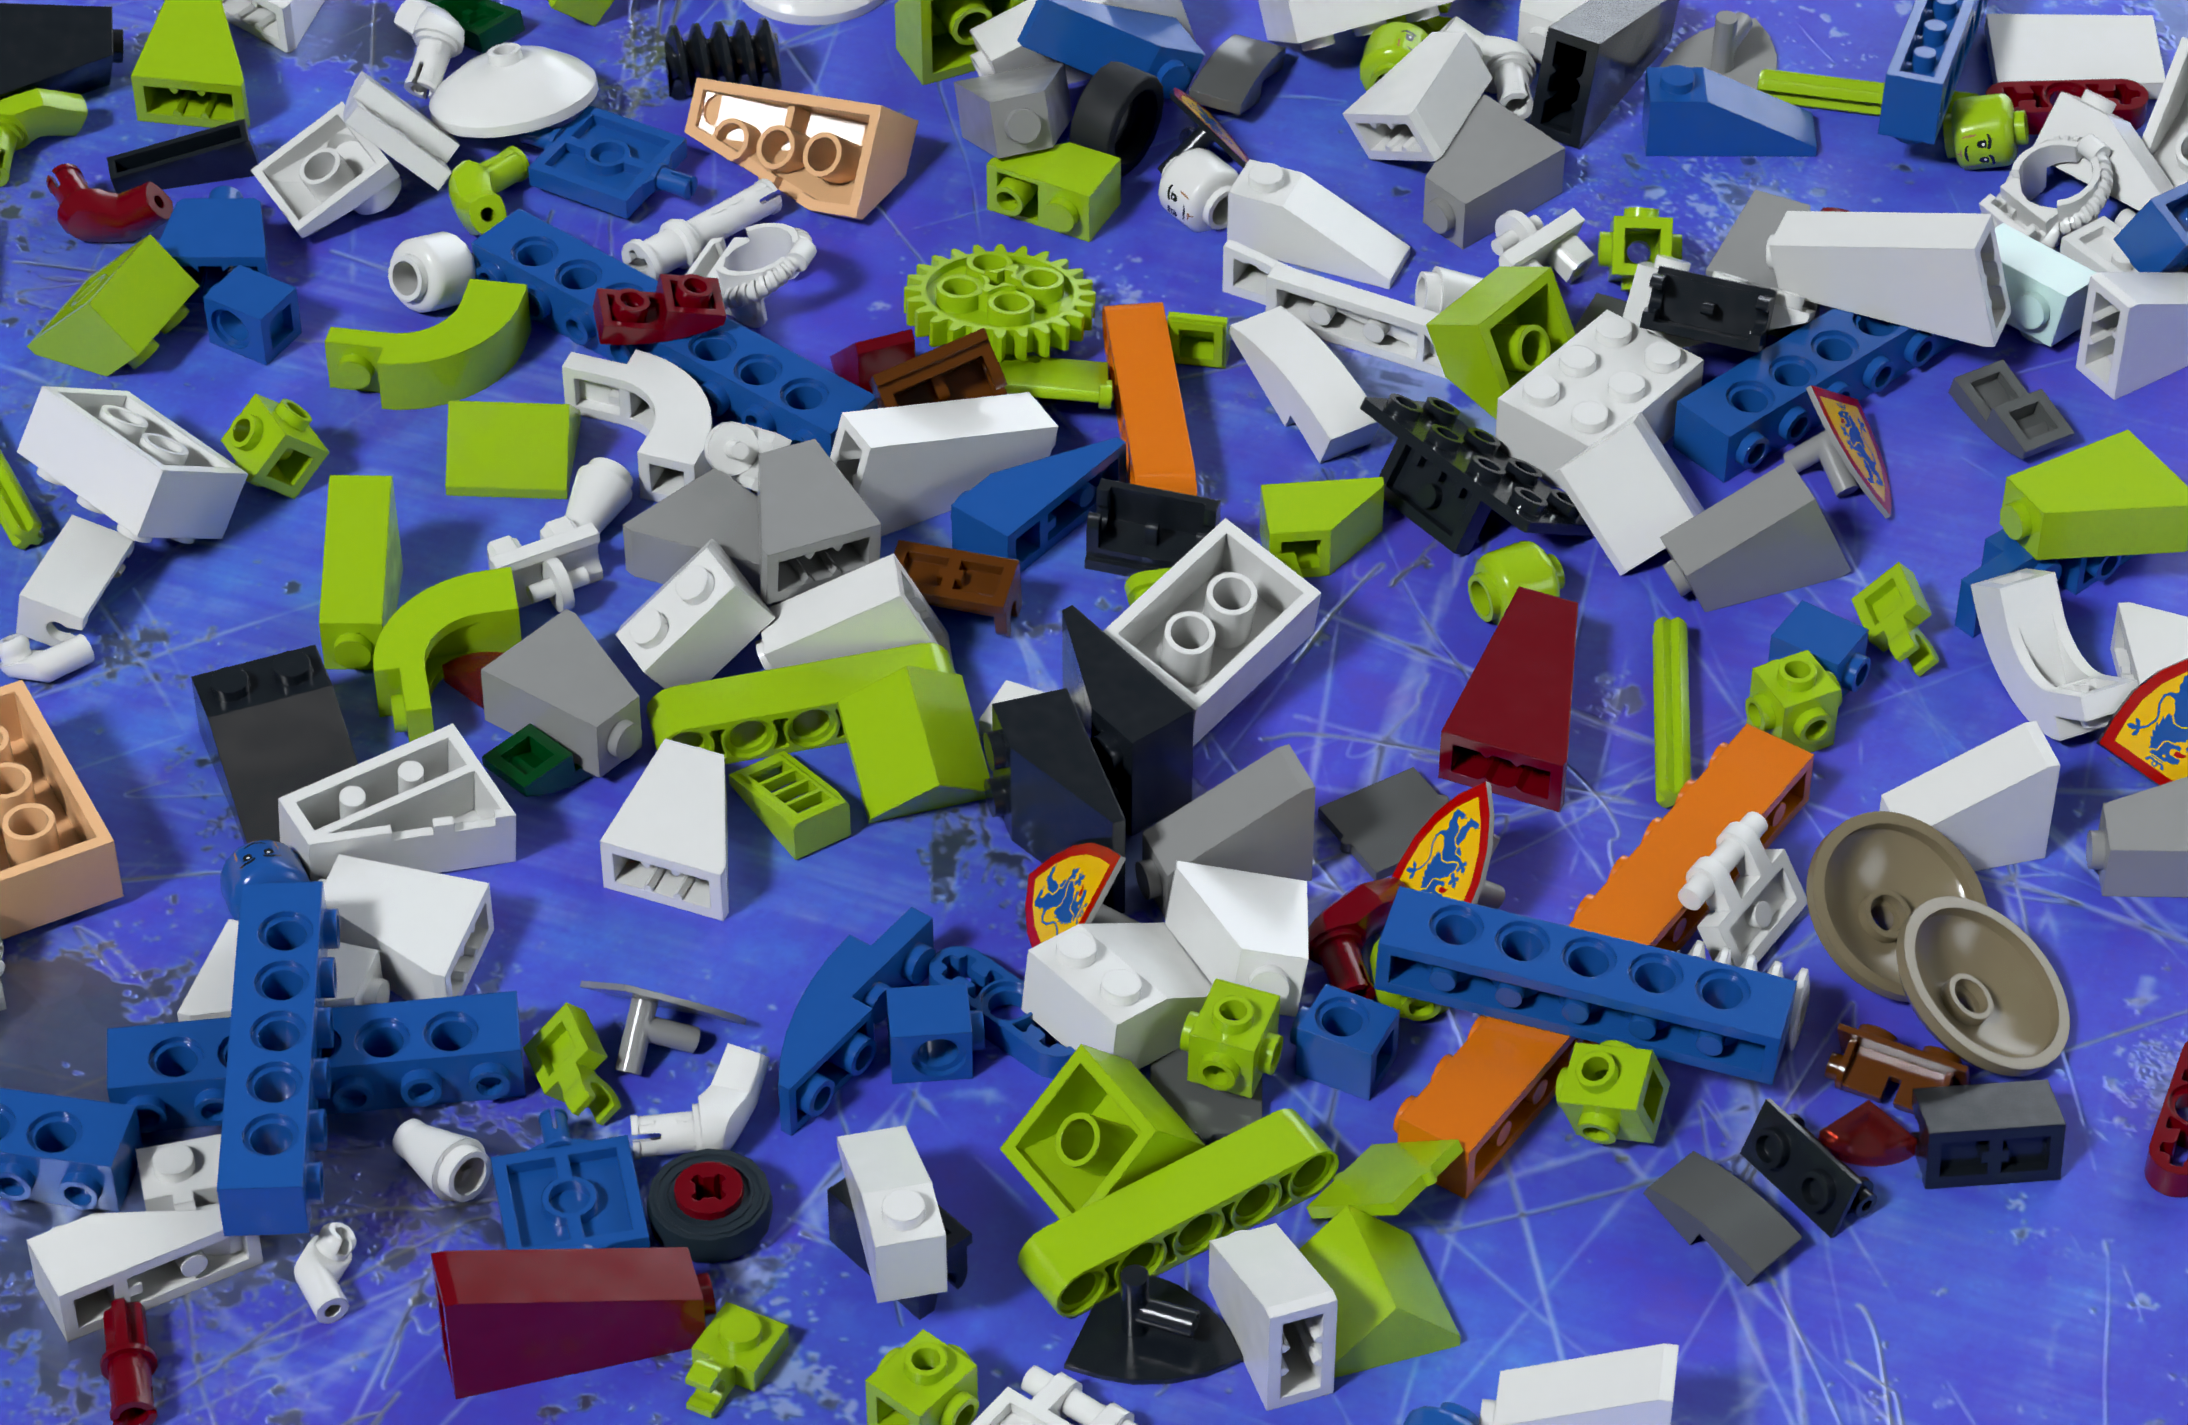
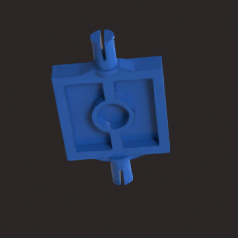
[519,105,698,219]
[490,1107,650,1250]

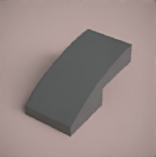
[1189,34,1286,115]
[1948,359,2074,459]
[1643,1151,1802,1286]

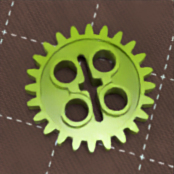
[904,244,1096,362]

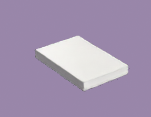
[1984,14,2165,99]

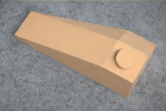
[684,78,918,220]

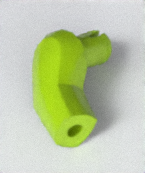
[0,88,88,187]
[448,146,530,235]

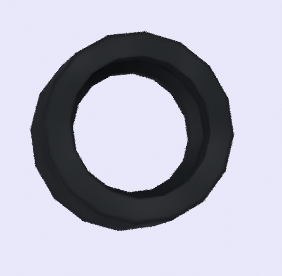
[1069,61,1164,177]

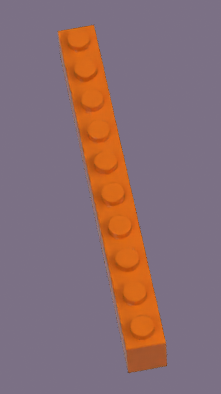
[1393,724,1814,1199]

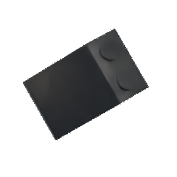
[1062,605,1194,836]
[191,645,358,845]
[983,688,1126,913]

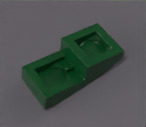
[425,0,525,54]
[482,723,595,797]

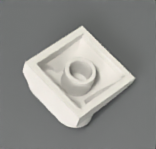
[251,101,401,238]

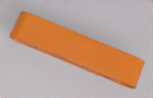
[1102,302,1197,496]

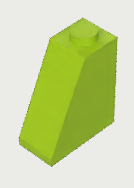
[131,0,250,128]
[1999,429,2188,560]
[319,475,403,670]

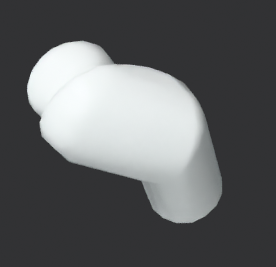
[0,633,95,683]
[294,1222,357,1324]

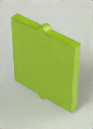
[1306,1139,1464,1219]

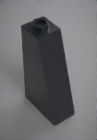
[1529,0,1679,149]

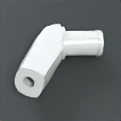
[394,0,464,99]
[1439,16,1536,120]
[630,1043,770,1160]

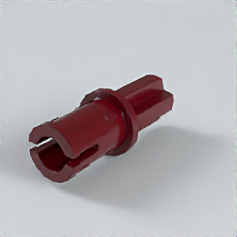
[100,1297,158,1425]

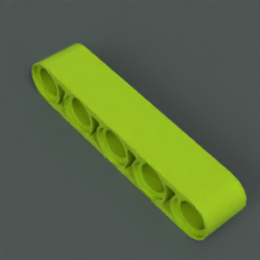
[646,643,956,764]
[1017,1108,1339,1318]

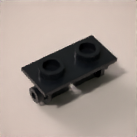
[1740,1098,1877,1238]

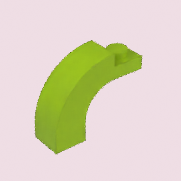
[324,279,531,410]
[373,567,522,742]

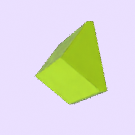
[445,401,581,499]
[837,666,990,824]
[1299,1205,1461,1378]

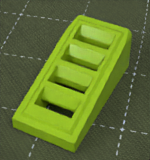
[729,750,851,860]

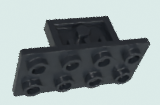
[1360,394,1594,554]

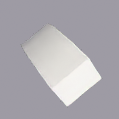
[1228,306,1380,463]

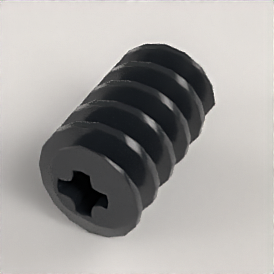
[664,18,782,97]

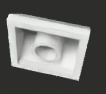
[1553,412,1704,576]

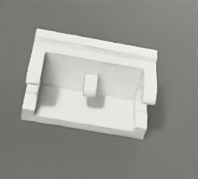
[16,515,135,647]

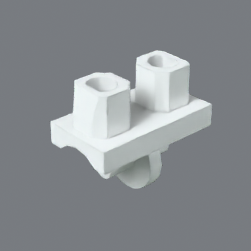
[1491,208,1595,283]
[704,421,792,494]
[487,516,603,612]

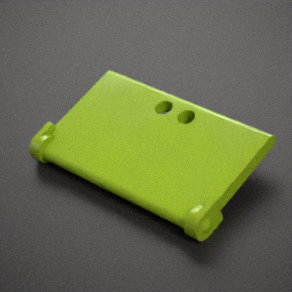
[999,354,1114,409]

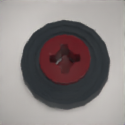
[647,1149,773,1263]

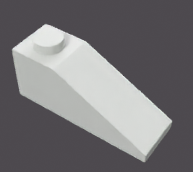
[2034,89,2174,211]
[1227,159,1410,290]
[837,1126,948,1303]
[27,1209,264,1342]

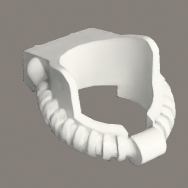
[1979,134,2113,250]
[684,223,817,328]

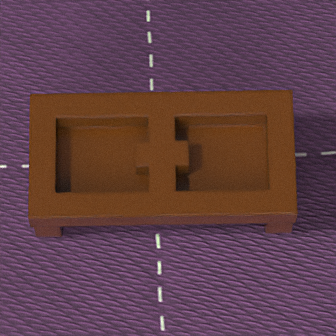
[868,328,1007,408]
[894,540,1022,636]

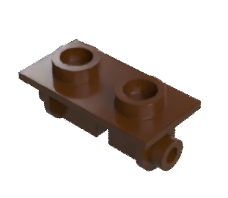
[1825,1023,1971,1114]

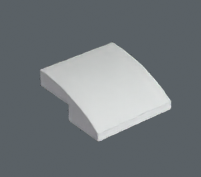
[343,71,460,191]

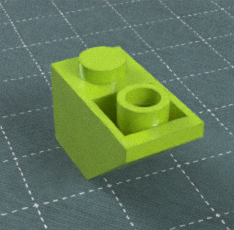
[986,142,1121,242]
[1259,477,1385,578]

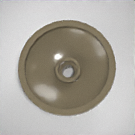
[1806,811,1987,1002]
[1896,896,2070,1076]

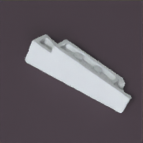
[1222,239,1447,379]

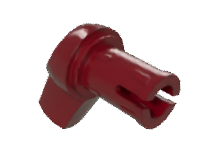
[46,163,173,243]
[1308,877,1408,1000]

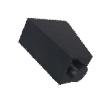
[0,3,124,100]

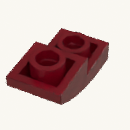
[593,274,726,345]

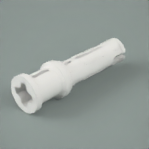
[621,179,782,281]

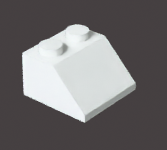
[615,539,776,689]

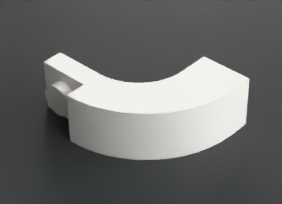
[562,350,713,502]
[1971,568,2138,741]

